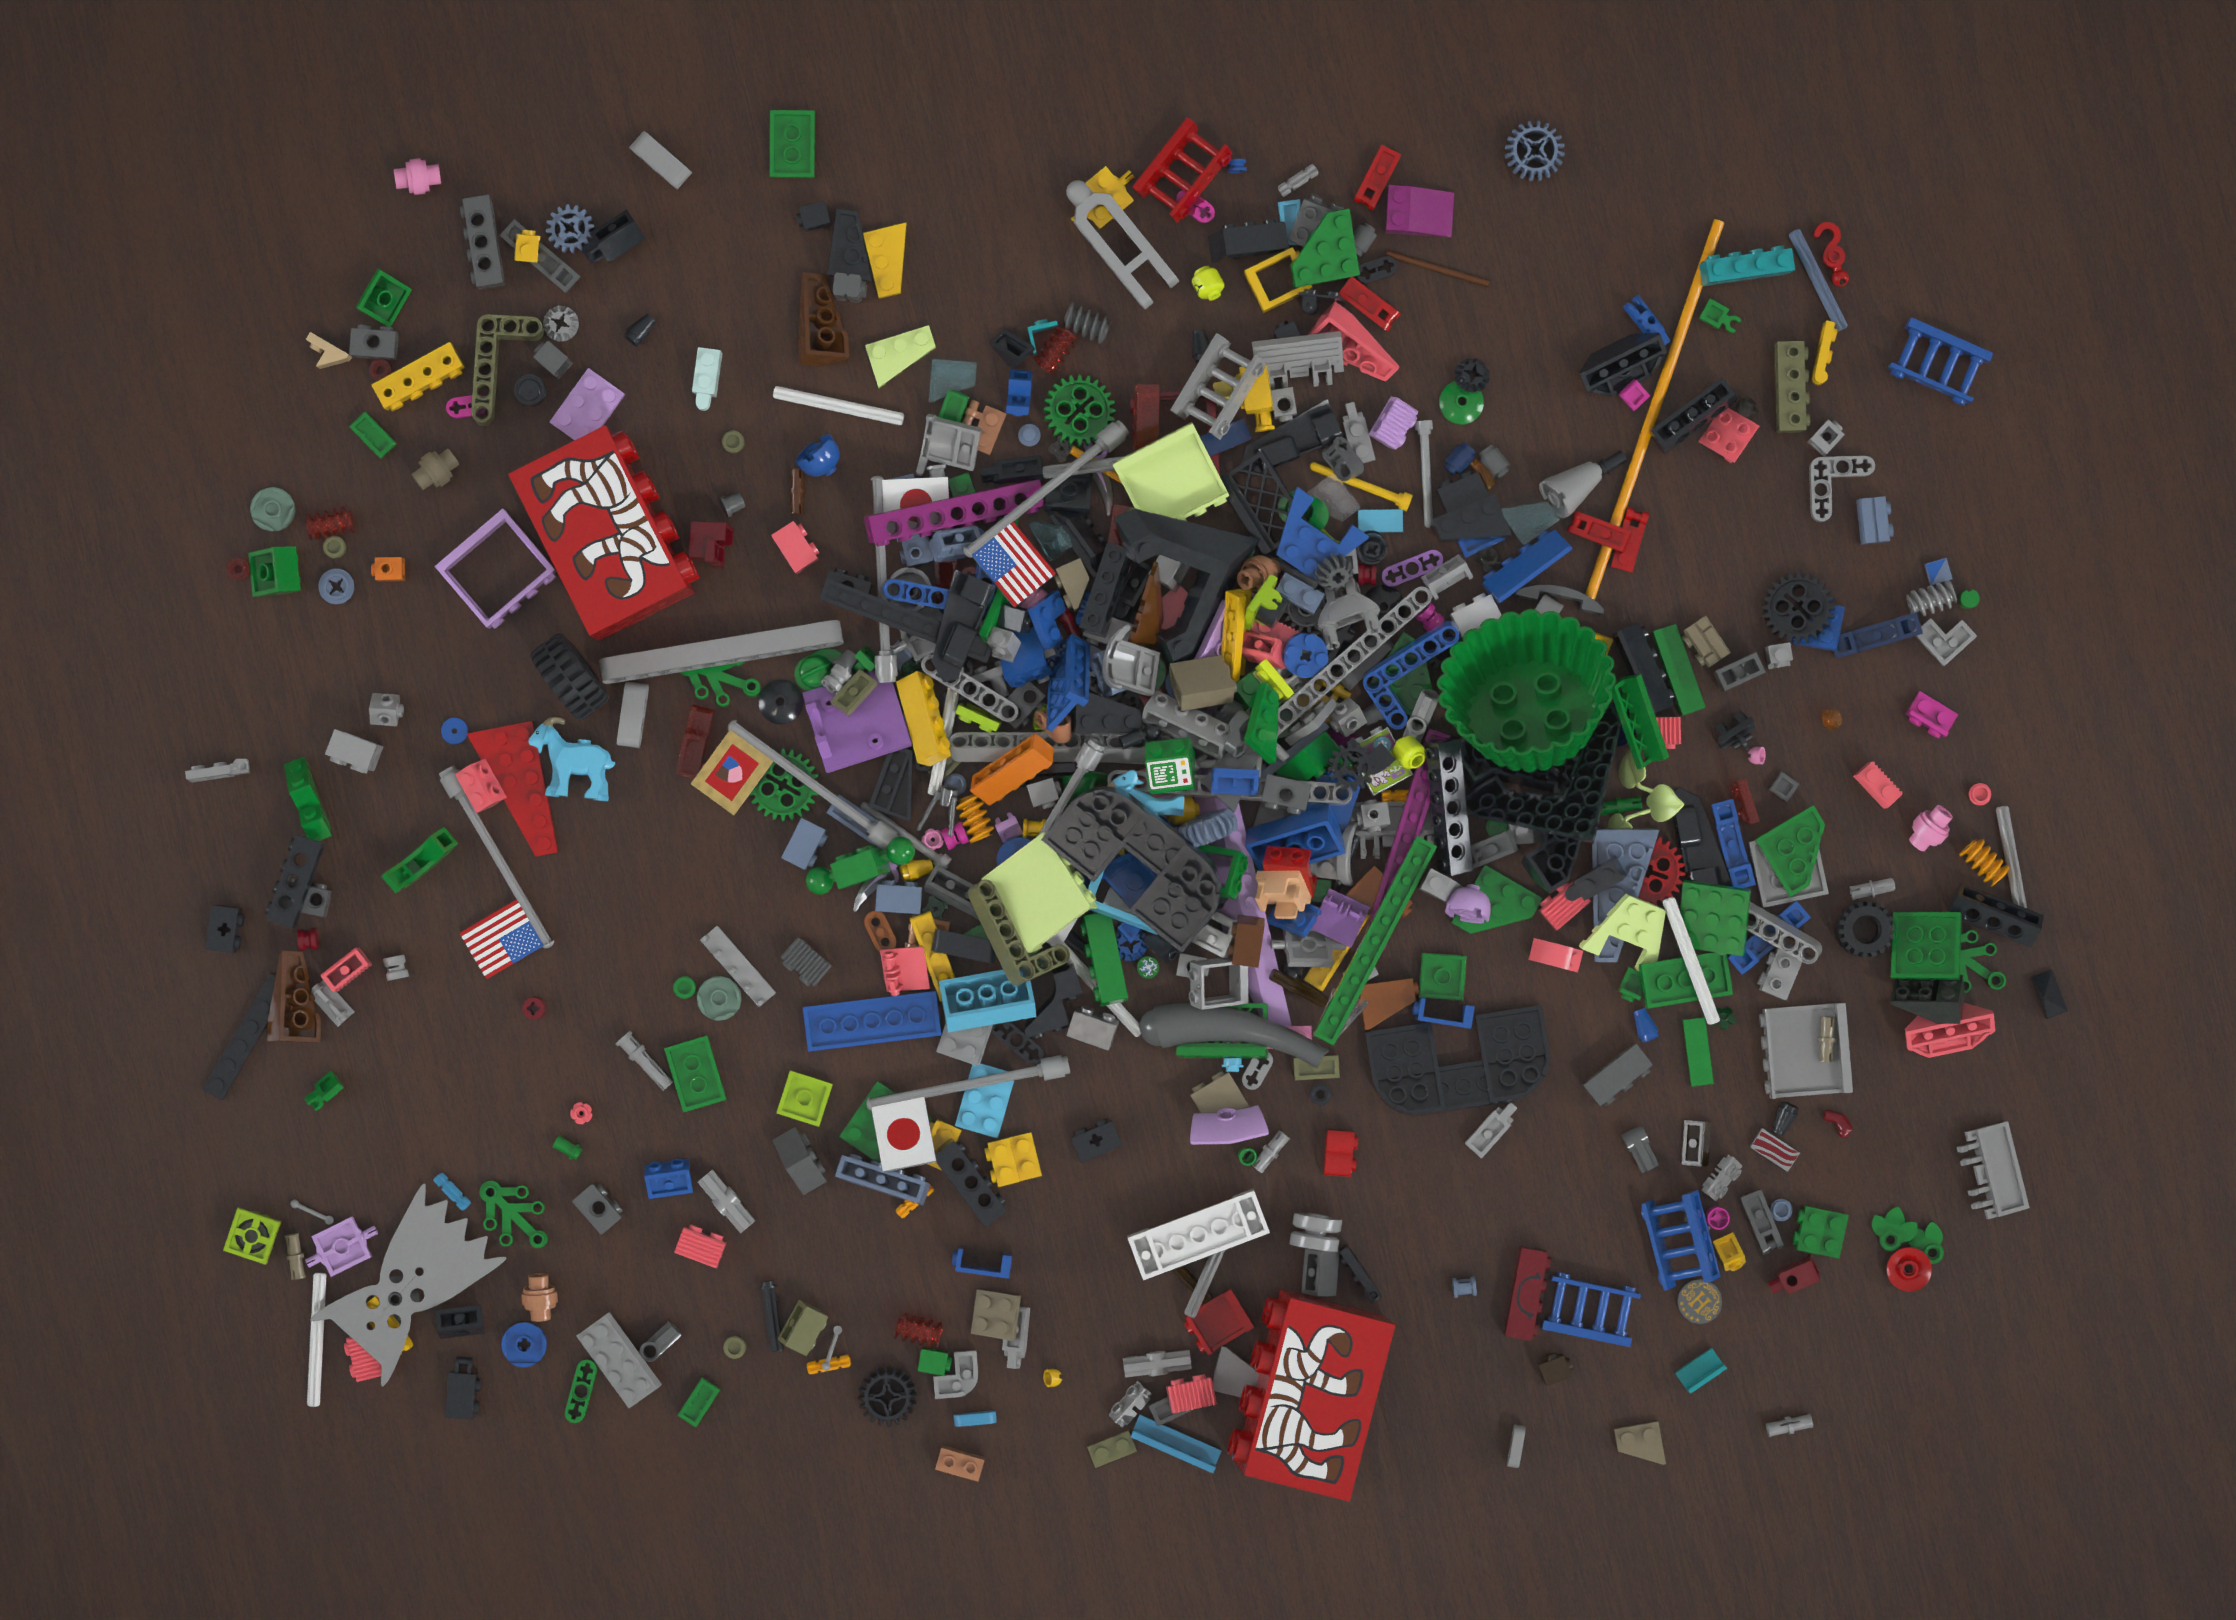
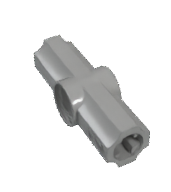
[1402,689,1439,743]
[698,1169,756,1233]
[1123,1349,1192,1378]

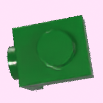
[1617,967,1643,1003]

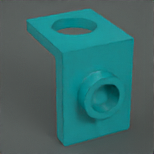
[1028,319,1058,355]

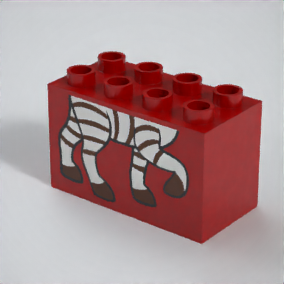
[508,425,700,641]
[1227,1289,1395,1502]

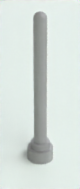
[1415,420,1433,528]
[860,802,952,870]

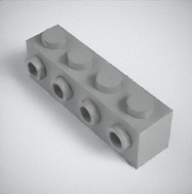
[1142,690,1231,760]

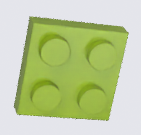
[955,700,1003,733]
[777,1070,833,1127]

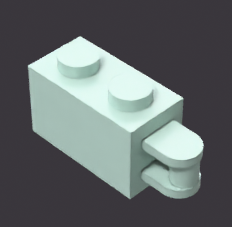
[692,347,722,411]

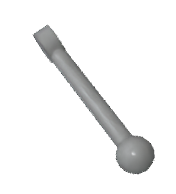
[290,1199,334,1225]
[822,1326,842,1371]

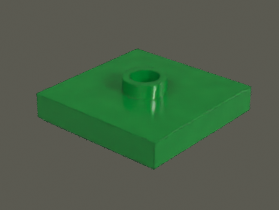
[1418,953,1467,1001]

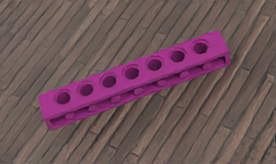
[864,479,1045,547]

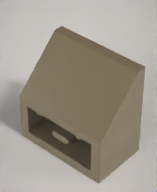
[1054,558,1090,613]

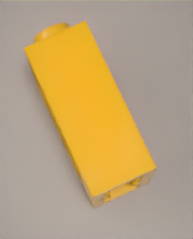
[1244,247,1312,313]

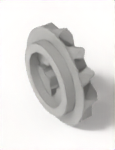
[543,305,579,341]

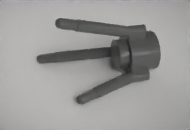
[916,785,959,837]

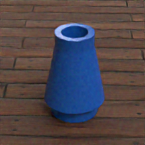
[1633,1008,1659,1043]

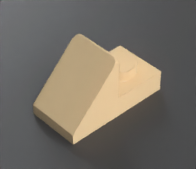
[306,332,352,369]

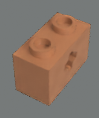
[935,1445,985,1482]

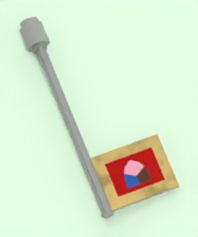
[691,720,899,850]

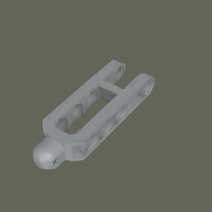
[1066,180,1179,310]

